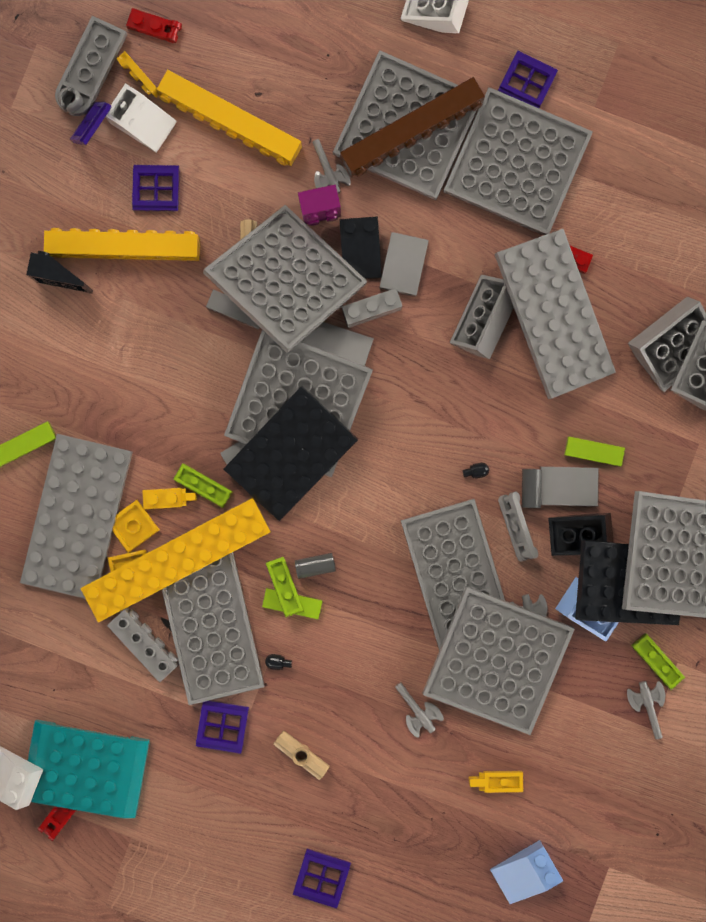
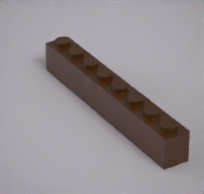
[340,77,485,177]

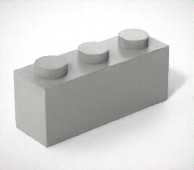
[342,288,403,328]

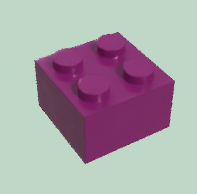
[298,184,341,226]

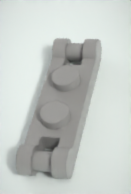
[498,492,538,561]

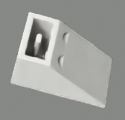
[105,83,177,153]

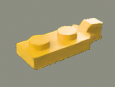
[117,51,159,98]
[142,488,197,509]
[469,771,523,793]

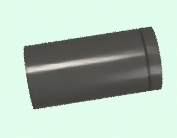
[522,469,542,508]
[295,553,336,579]

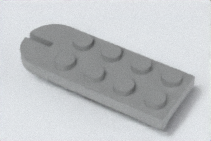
[55,16,128,116]

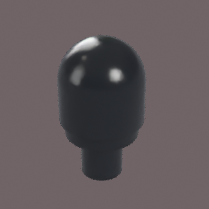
[462,462,489,479]
[265,654,292,670]

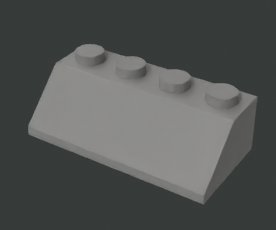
[450,275,514,359]

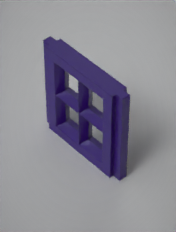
[498,50,558,108]
[70,102,112,145]
[132,165,180,211]
[196,700,249,754]
[293,849,351,908]

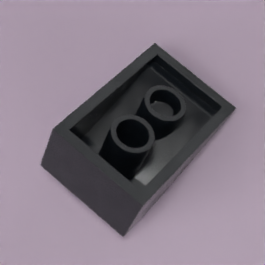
[339,216,382,279]
[26,251,93,294]
[548,513,613,556]

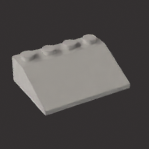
[628,297,706,392]
[670,320,706,411]
[302,322,374,366]

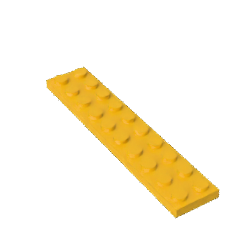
[80,498,271,623]

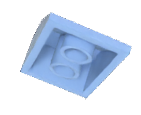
[555,577,619,641]
[490,840,563,904]

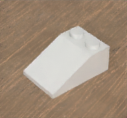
[401,0,469,33]
[0,746,43,810]

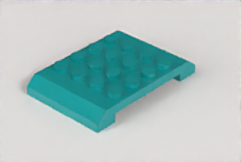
[27,720,150,818]

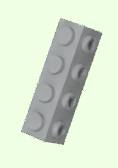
[107,608,179,683]

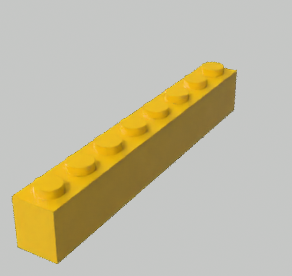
[157,69,302,167]
[44,228,200,261]

